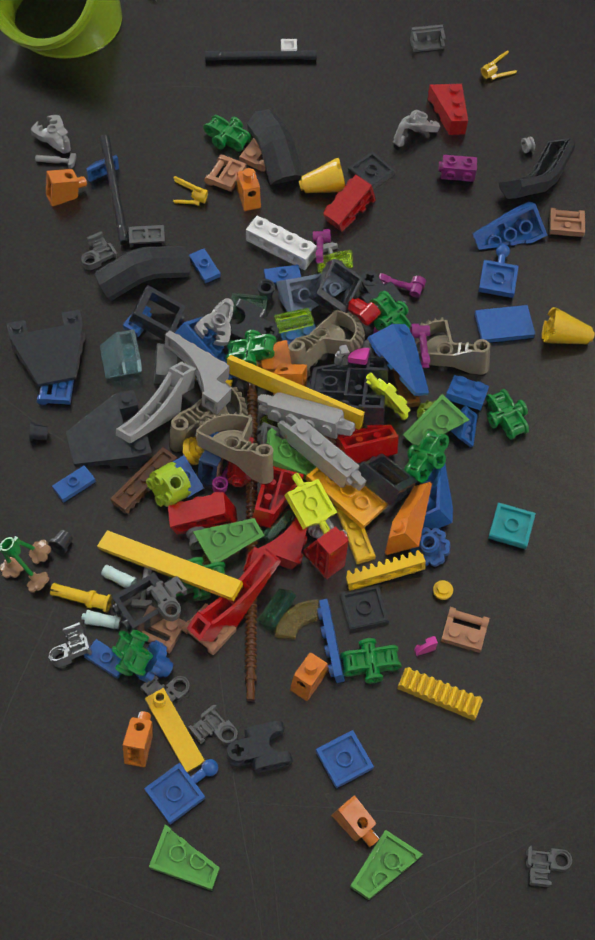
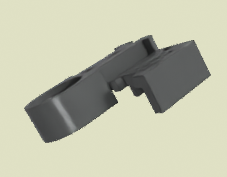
[81,232,117,270]
[147,576,187,621]
[49,622,92,667]
[140,675,189,702]
[188,705,237,746]
[526,846,572,888]

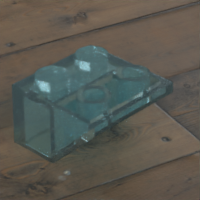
[100,329,142,378]

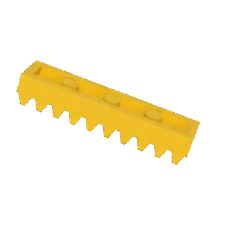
[346,550,425,591]
[397,667,483,721]

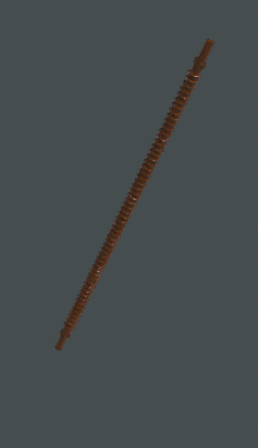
[244,382,258,702]

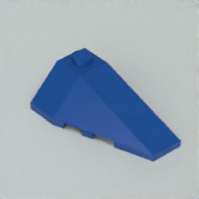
[472,202,547,250]
[175,317,235,380]
[367,324,429,396]
[420,461,453,529]

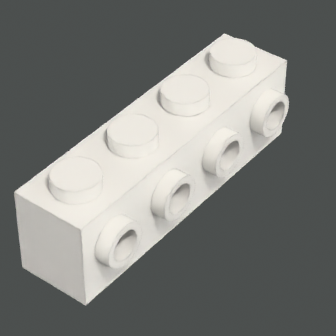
[246,216,317,270]

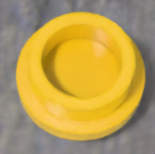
[433,580,453,600]

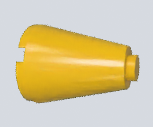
[299,158,346,193]
[542,307,595,344]

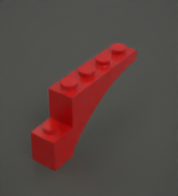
[243,516,308,574]
[187,548,281,642]

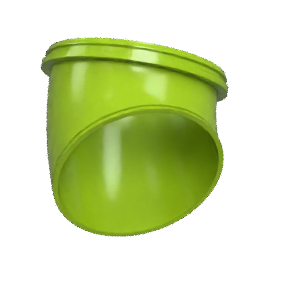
[0,0,122,58]

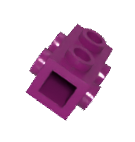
[438,155,477,182]

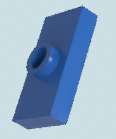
[189,248,221,283]
[264,265,301,286]
[173,455,204,498]
[52,466,96,503]
[84,639,122,679]

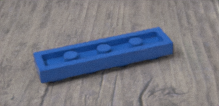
[317,599,345,683]

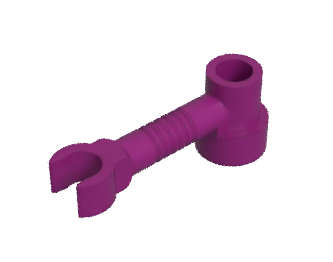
[313,229,331,263]
[379,273,426,297]
[410,324,430,368]
[212,461,228,493]

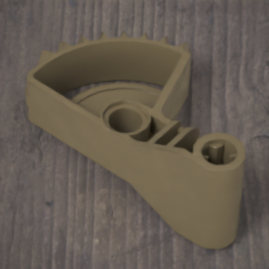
[288,310,365,378]
[414,317,490,375]
[169,382,248,452]
[196,412,273,484]

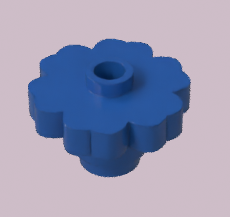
[410,527,451,567]
[136,640,173,683]

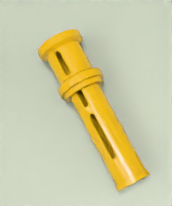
[50,583,112,613]

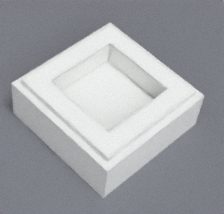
[281,39,297,51]

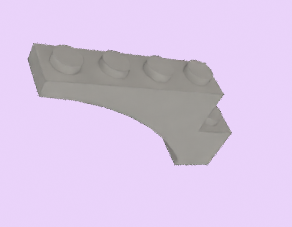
[165,331,231,414]
[116,362,196,443]

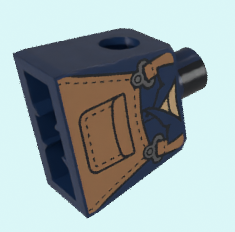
[198,450,227,487]

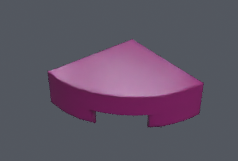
[348,348,370,365]
[414,636,438,656]

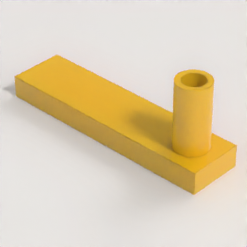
[145,688,205,773]

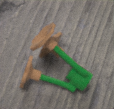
[0,536,51,592]

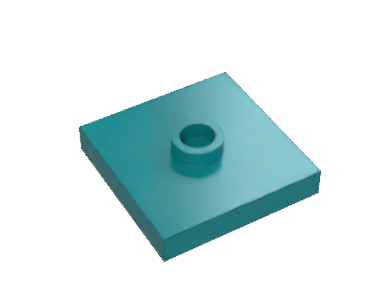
[488,502,536,549]

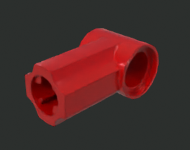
[347,298,381,326]

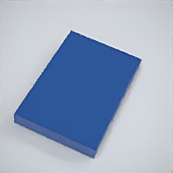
[475,305,535,343]

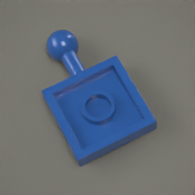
[478,244,519,298]
[144,759,218,825]

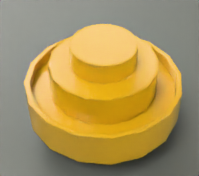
[183,437,205,465]

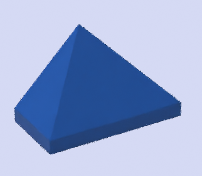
[86,155,119,182]
[451,406,477,447]

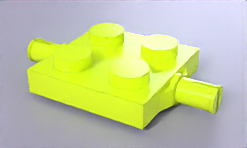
[366,373,410,420]
[284,473,337,534]

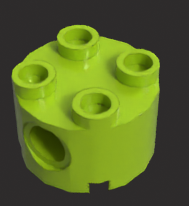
[146,462,191,507]

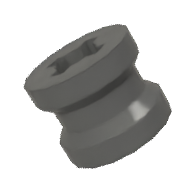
[186,526,205,550]

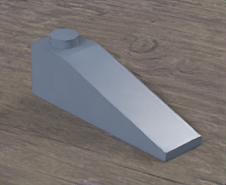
[276,271,349,316]

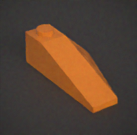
[385,482,432,555]

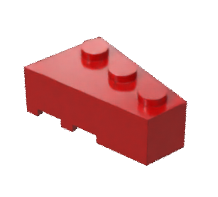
[427,84,468,135]
[323,175,376,232]
[333,425,399,463]
[252,466,304,528]
[168,492,238,534]
[302,526,349,579]

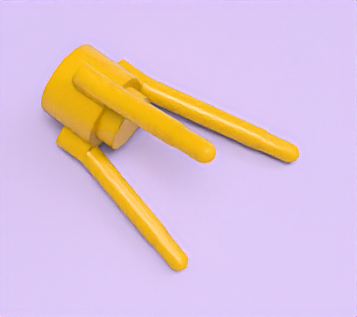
[481,51,517,80]
[173,176,208,206]

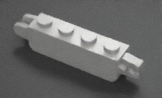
[258,392,355,439]
[278,413,366,491]

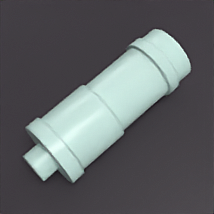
[101,565,137,588]
[82,610,121,629]

